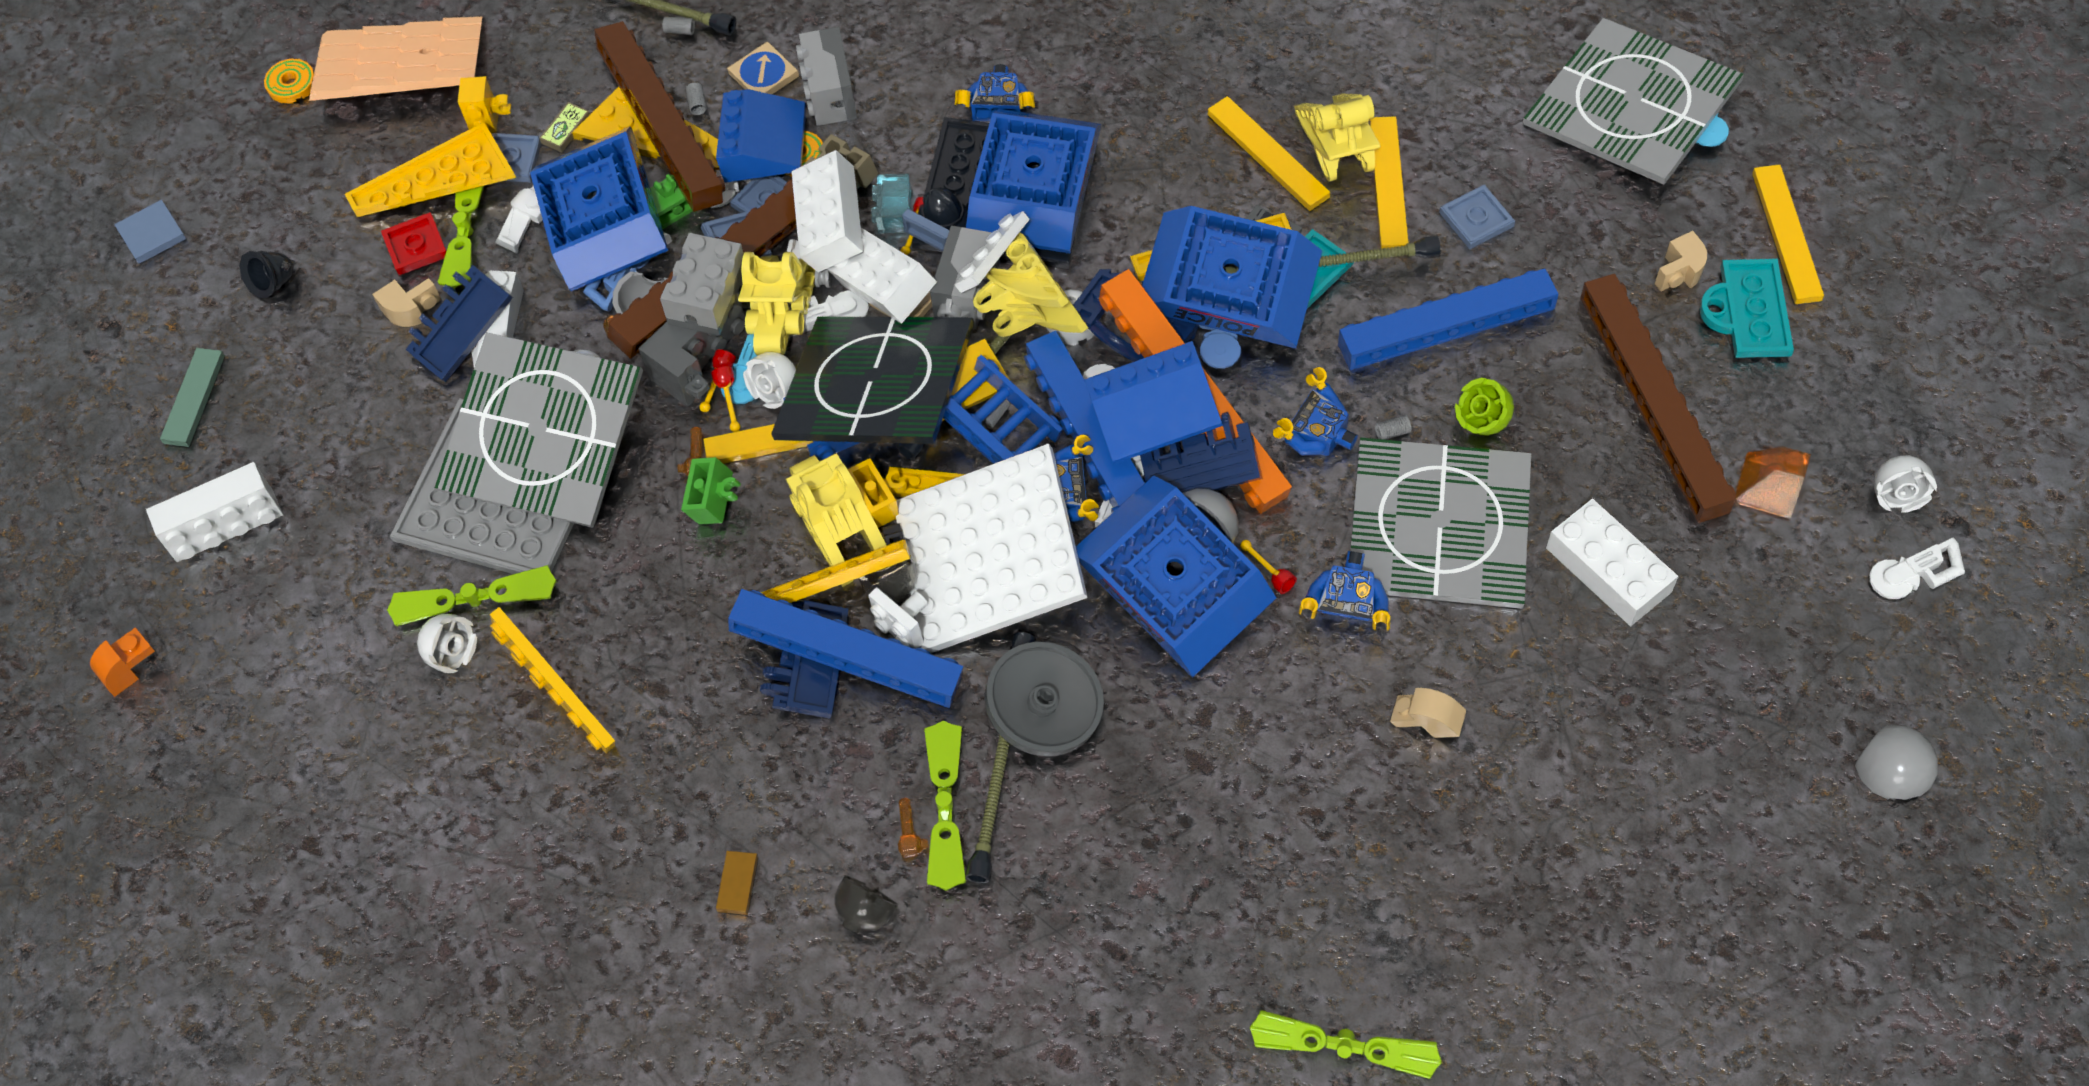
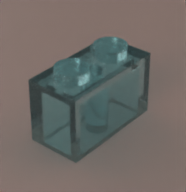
[871,174,911,233]

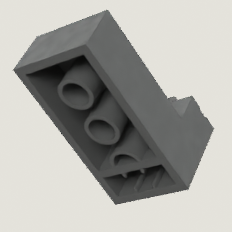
[638,293,745,407]

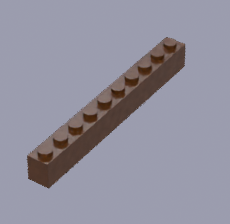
[594,21,725,212]
[607,179,797,359]
[1580,273,1736,523]

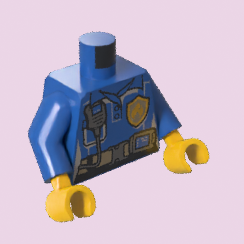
[954,64,1035,121]
[1273,367,1358,456]
[1054,435,1099,523]
[1298,551,1390,630]

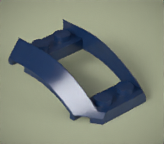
[1073,269,1199,362]

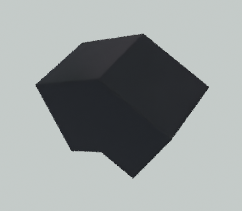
[882,523,904,545]

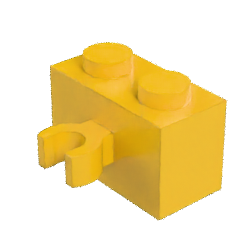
[458,76,511,133]
[847,458,907,528]

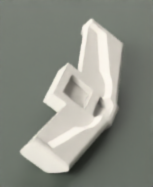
[495,186,543,253]

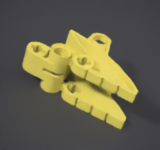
[1294,93,1380,182]
[973,232,1088,337]
[738,252,815,355]
[786,453,887,587]

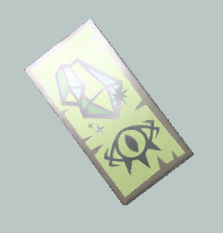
[539,102,590,153]

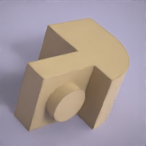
[1655,231,1707,291]
[372,278,442,327]
[1390,688,1466,738]

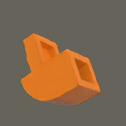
[90,627,155,697]

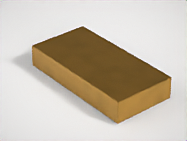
[716,851,758,915]

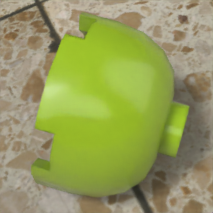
[1455,378,1514,436]

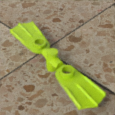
[438,186,484,289]
[387,565,557,626]
[924,721,966,891]
[1250,1010,1442,1079]

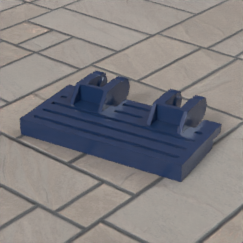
[405,265,513,382]
[1140,412,1263,493]
[760,600,849,719]

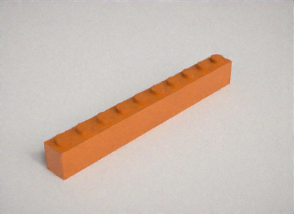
[1099,269,1292,514]

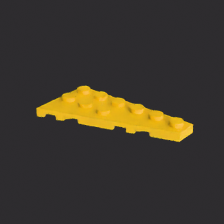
[572,87,720,173]
[345,122,516,217]
[490,607,615,753]

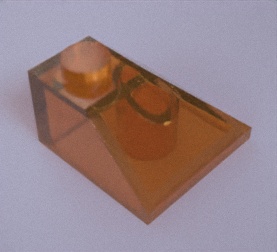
[1735,446,1811,519]

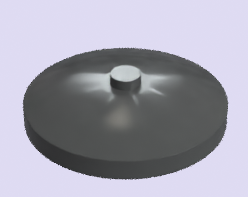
[985,642,1104,756]

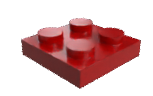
[381,212,447,276]

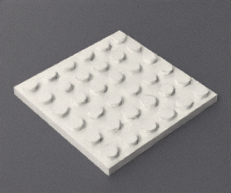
[896,444,1088,653]

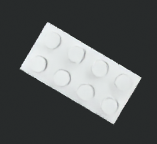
[792,150,863,273]
[827,228,937,324]
[146,462,283,562]
[1546,498,1678,627]

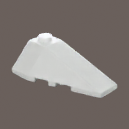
[471,270,524,367]

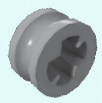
[815,269,832,288]

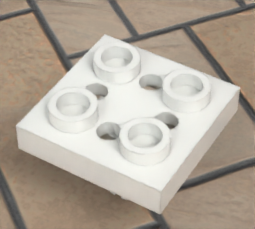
[868,587,928,649]

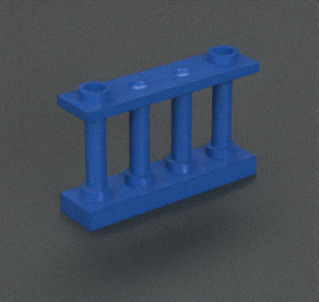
[943,355,1063,464]

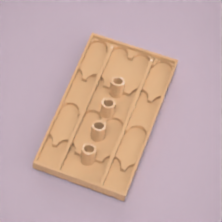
[309,17,482,101]

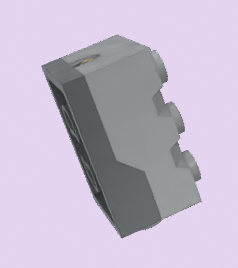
[796,26,857,126]
[930,226,1000,330]
[660,233,743,336]

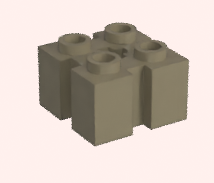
[803,134,878,198]

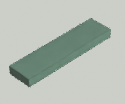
[160,348,225,447]

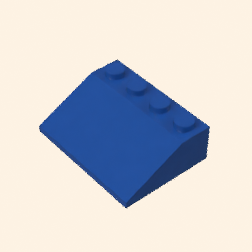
[716,89,806,183]
[1084,341,1223,464]

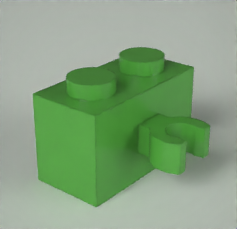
[650,174,692,230]
[681,457,741,524]

